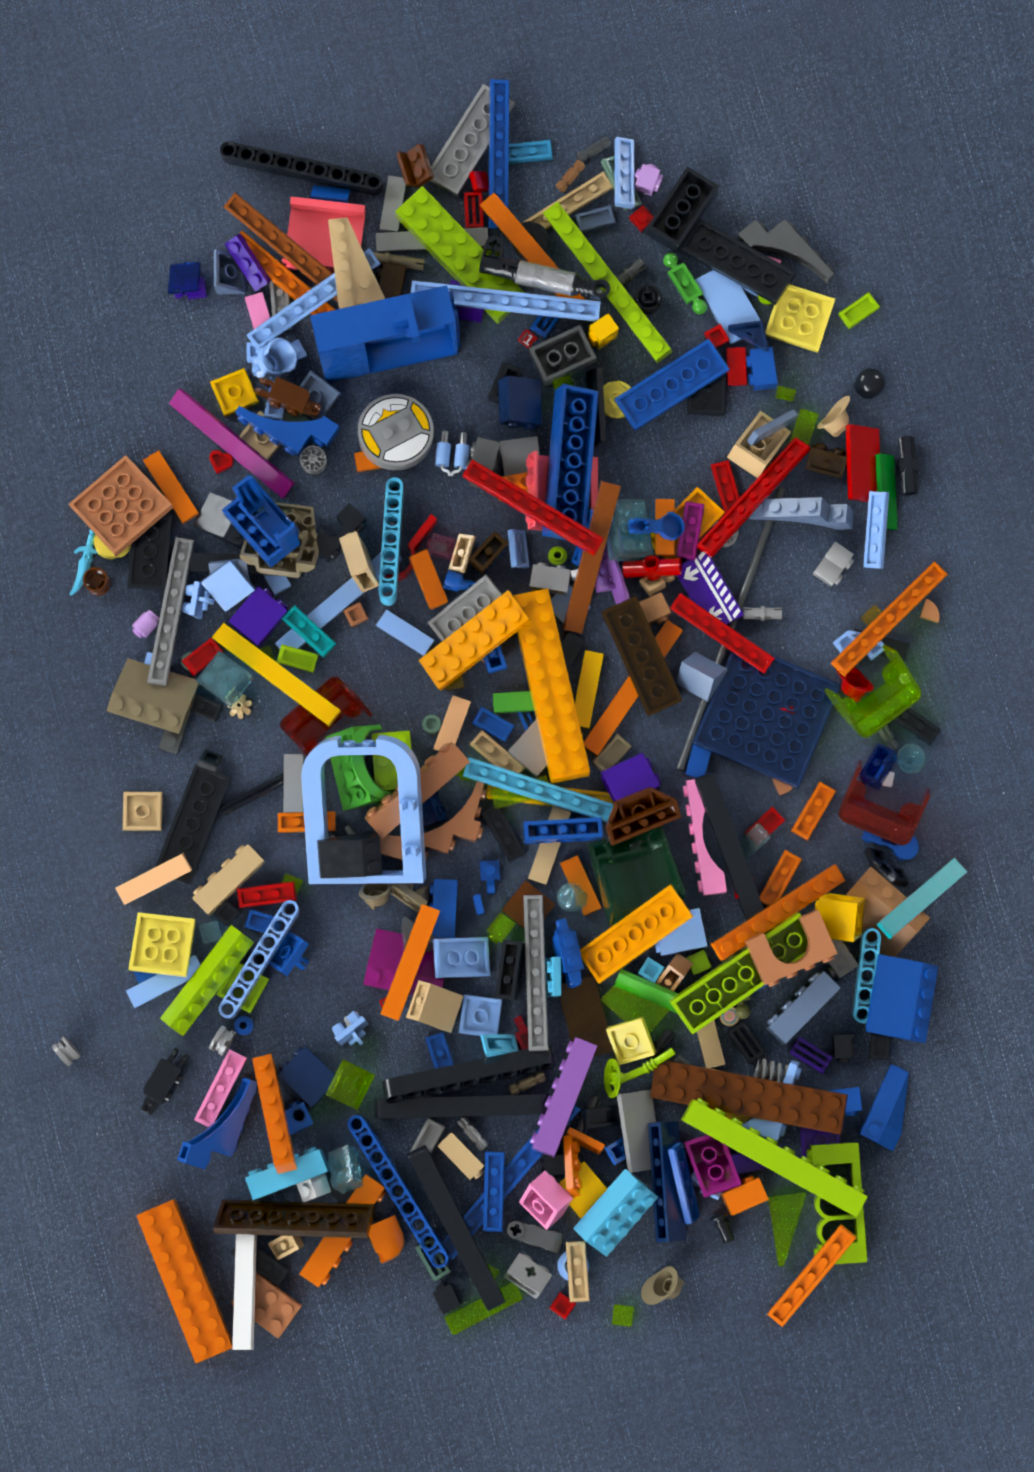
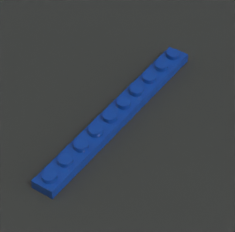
[442,1105,581,1260]

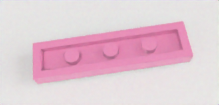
[194,1049,247,1127]

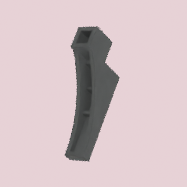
[737,219,834,284]

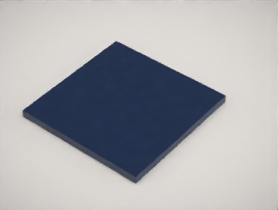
[692,651,841,789]

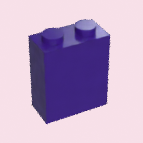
[229,587,288,648]
[601,753,661,802]

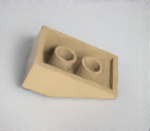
[727,411,791,478]

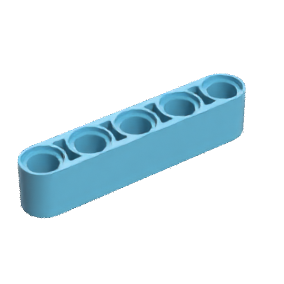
[852,927,881,1023]

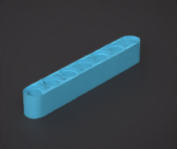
[379,477,404,606]

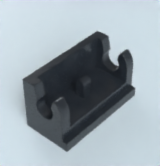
[488,361,522,404]

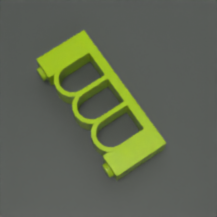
[806,1142,867,1264]

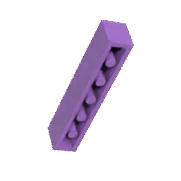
[530,1037,597,1157]

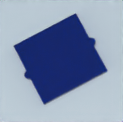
[168,262,201,294]

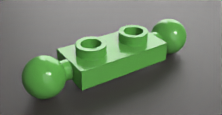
[663,253,707,315]

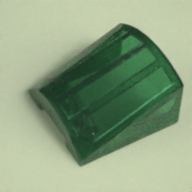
[588,825,686,926]

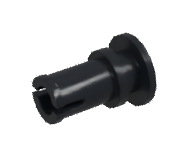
[710,1211,735,1244]

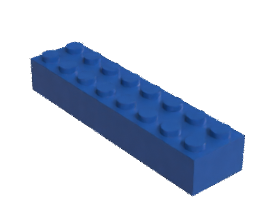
[542,384,598,540]

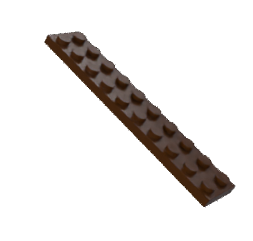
[650,1060,848,1135]

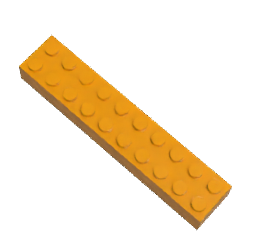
[513,588,590,784]

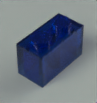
[859,743,897,791]

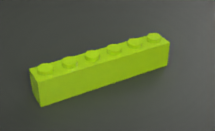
[160,925,254,1036]

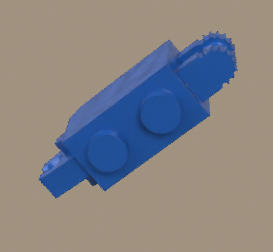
[551,918,584,988]

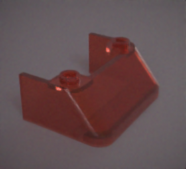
[279,676,373,757]
[838,760,930,845]

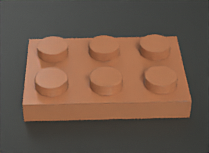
[231,1272,302,1339]

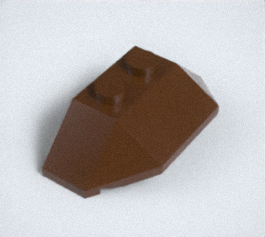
[606,787,681,845]

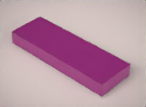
[676,501,704,561]

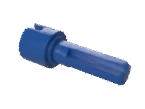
[443,570,476,592]

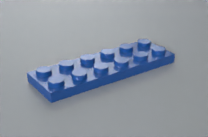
[614,339,730,431]

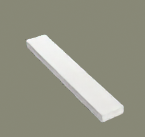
[232,1234,257,1350]

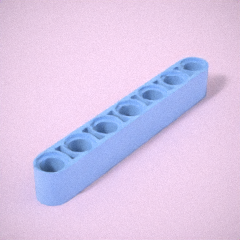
[219,900,300,1019]

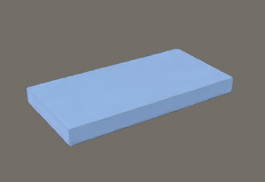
[695,270,760,345]

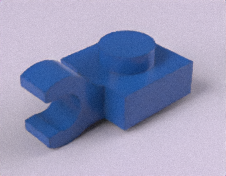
[480,860,500,894]

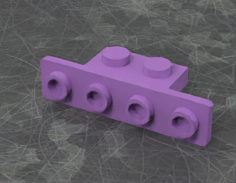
[595,533,630,604]

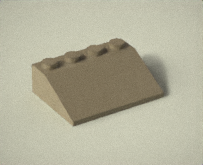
[107,658,200,735]

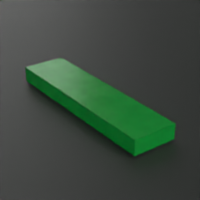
[875,453,898,531]

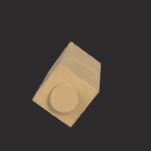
[438,1132,484,1180]

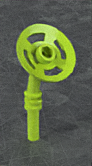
[604,1047,676,1098]

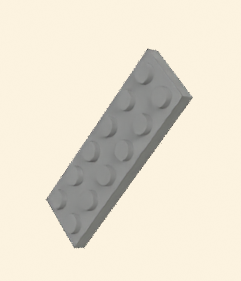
[430,84,515,196]

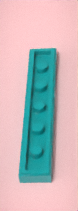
[877,858,967,939]

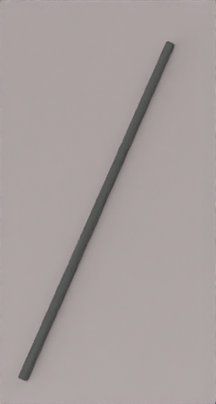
[677,486,785,771]

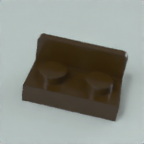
[805,443,847,479]

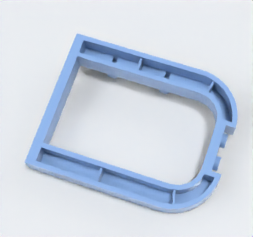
[301,735,427,884]

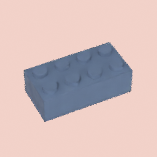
[766,971,840,1045]

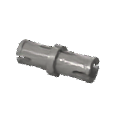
[743,606,782,621]

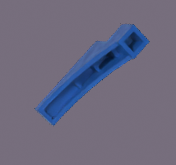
[235,406,340,457]
[177,1077,257,1170]

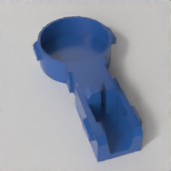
[628,512,685,541]
[860,826,919,862]

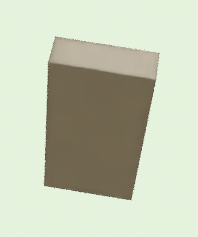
[592,734,632,771]

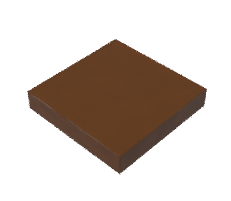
[501,880,556,929]

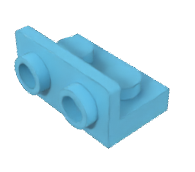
[545,957,561,997]

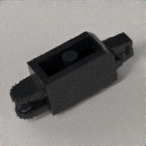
[141,1048,190,1115]

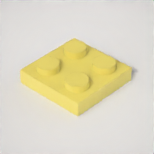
[606,1017,657,1065]

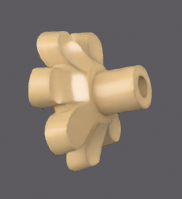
[227,694,252,719]

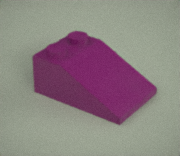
[684,1135,741,1198]

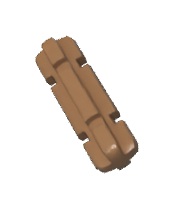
[556,160,585,193]

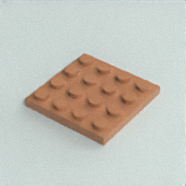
[68,455,174,557]

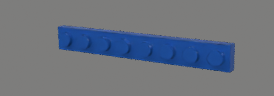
[488,79,509,230]

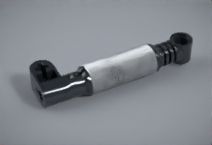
[479,236,610,303]

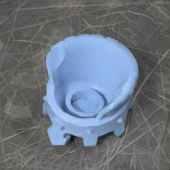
[254,338,298,380]

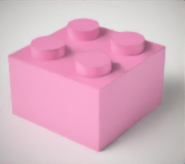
[519,1171,573,1230]

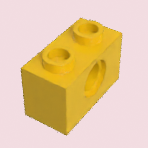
[587,313,619,350]

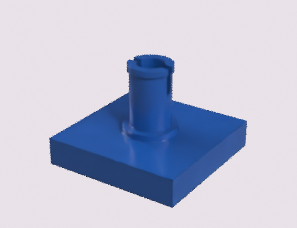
[269,931,309,976]

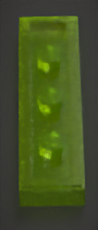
[444,1282,523,1335]

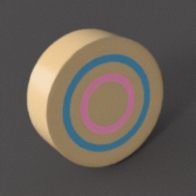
[719,1007,739,1026]

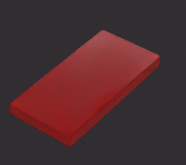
[846,424,880,502]

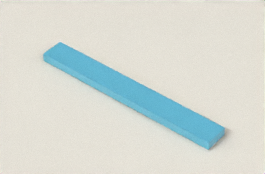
[463,757,614,823]

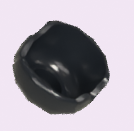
[854,368,885,399]

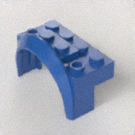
[222,475,300,568]

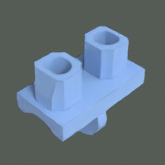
[182,581,215,619]
[332,1011,369,1046]

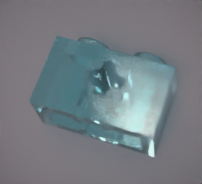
[328,1144,363,1194]

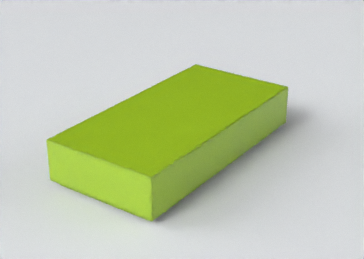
[838,292,880,329]
[276,644,318,673]

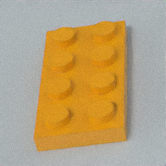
[645,487,725,559]

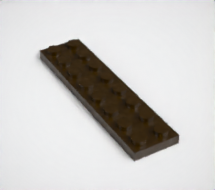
[213,1200,376,1238]

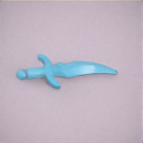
[70,529,98,595]

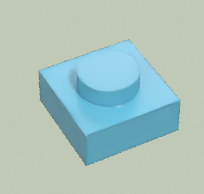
[638,957,664,983]

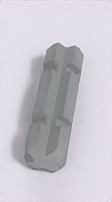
[458,1116,488,1151]

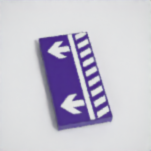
[677,552,744,625]

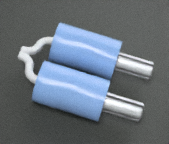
[435,431,470,476]

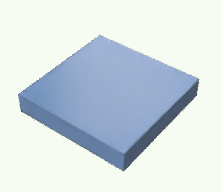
[201,560,255,612]
[459,994,502,1036]

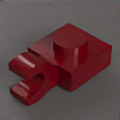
[513,1015,529,1050]

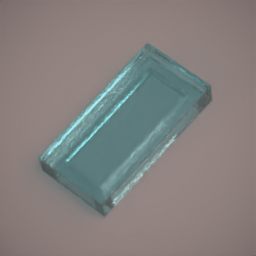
[739,823,772,861]

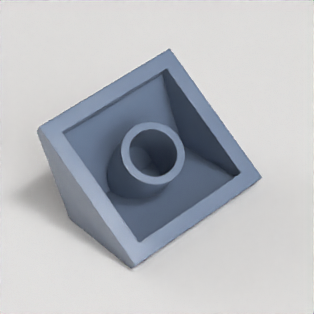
[214,249,246,294]
[676,652,728,702]

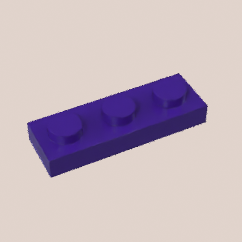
[224,233,271,292]

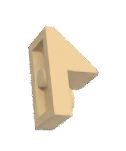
[268,1236,304,1261]

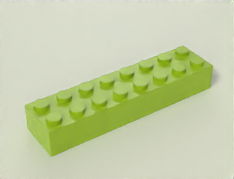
[395,186,525,324]
[668,912,807,1034]

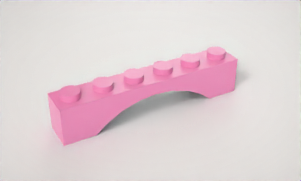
[683,780,727,896]

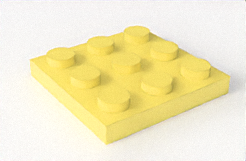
[765,285,835,353]
[129,912,196,977]

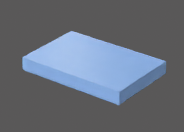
[433,937,491,978]

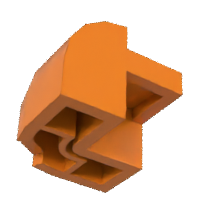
[369,1215,405,1264]

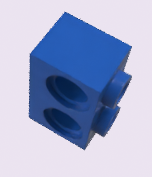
[285,1100,315,1136]

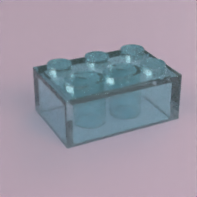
[607,499,654,561]

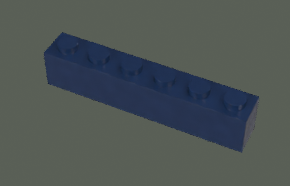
[648,1121,687,1242]

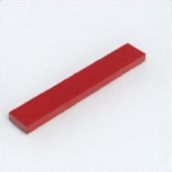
[669,593,775,673]

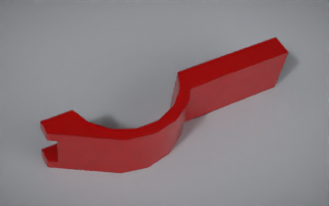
[385,514,438,582]

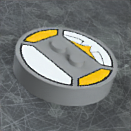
[358,394,434,471]

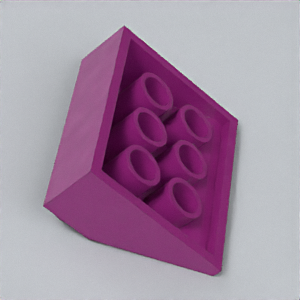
[363,929,445,996]

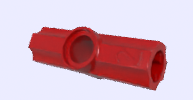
[623,555,682,581]

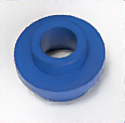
[234,1016,253,1035]

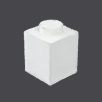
[296,1173,331,1202]

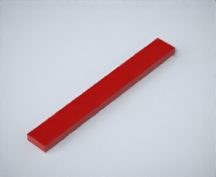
[697,437,811,558]
[462,459,604,556]

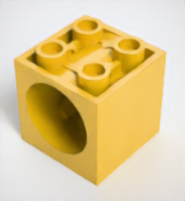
[815,893,865,942]

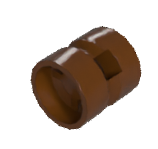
[83,567,111,596]

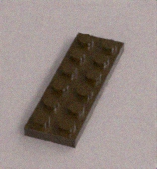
[601,596,683,716]

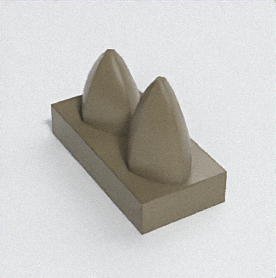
[390,883,430,913]

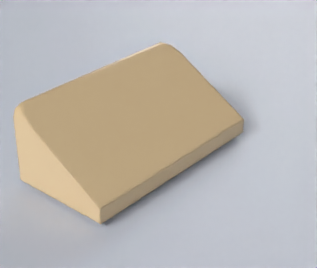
[449,534,476,573]

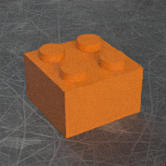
[721,1175,769,1216]

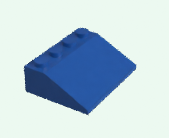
[865,954,938,1043]

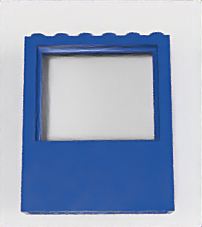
[310,285,461,383]

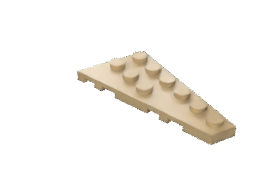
[328,217,385,309]

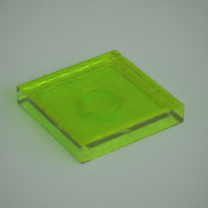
[325,1059,375,1110]

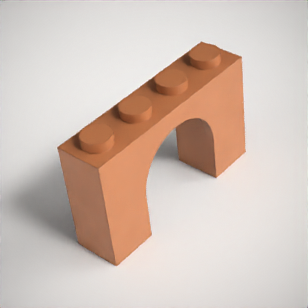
[745,910,837,987]

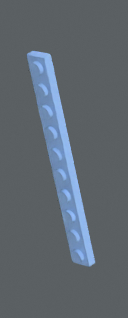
[411,281,601,322]

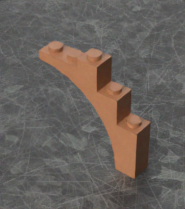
[380,781,487,861]

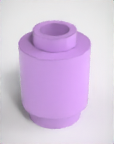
[132,610,159,638]

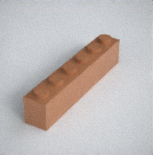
[364,741,470,839]

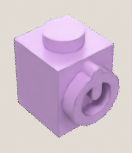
[634,164,663,196]

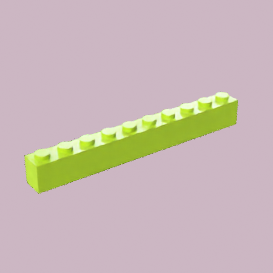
[543,201,672,364]
[681,1098,868,1217]

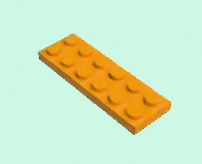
[419,590,531,691]
[580,884,694,984]

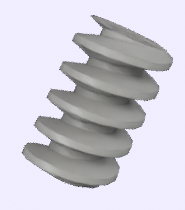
[754,1059,789,1082]

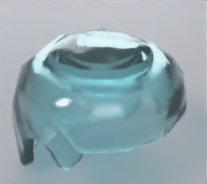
[897,743,927,774]
[557,882,587,913]

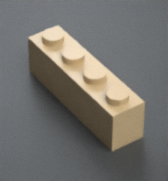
[192,844,265,916]

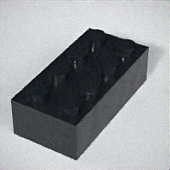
[646,166,719,254]

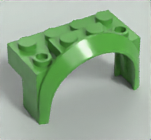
[325,724,393,811]

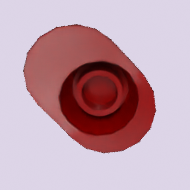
[836,667,874,702]

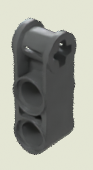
[507,1220,564,1253]

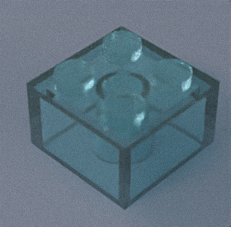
[196,651,254,708]

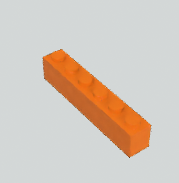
[252,1054,297,1174]
[299,1174,386,1287]

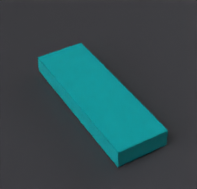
[282,605,337,658]

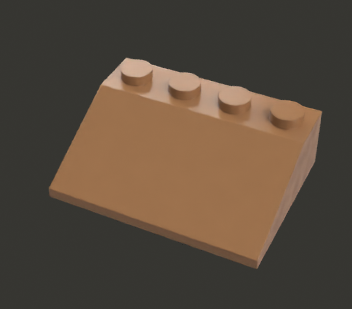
[846,867,930,957]

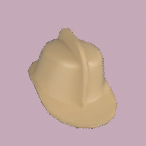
[817,396,850,437]

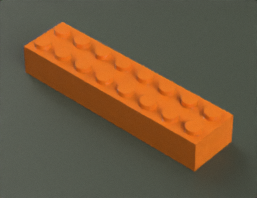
[136,1199,233,1363]

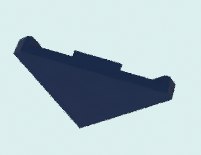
[728,320,769,352]

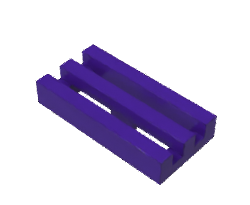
[789,1037,833,1074]

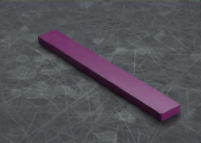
[169,388,295,499]

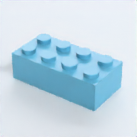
[245,1147,330,1200]
[573,1169,658,1257]

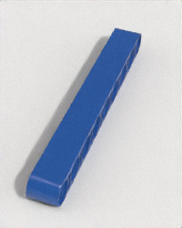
[348,1115,451,1268]

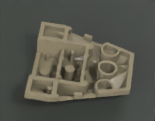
[239,502,319,578]

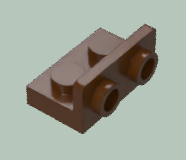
[396,144,434,188]

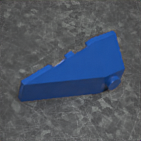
[858,1064,909,1152]

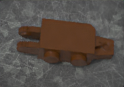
[254,377,321,418]

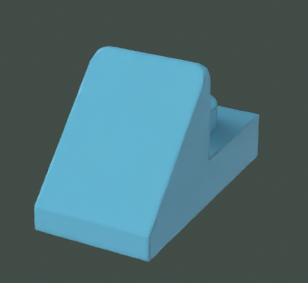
[480,1034,519,1058]

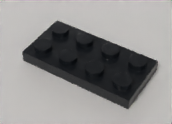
[127,515,173,591]

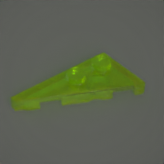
[768,1192,806,1266]

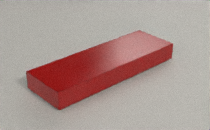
[710,460,740,513]
[237,881,297,908]

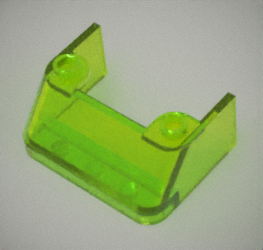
[824,644,921,738]

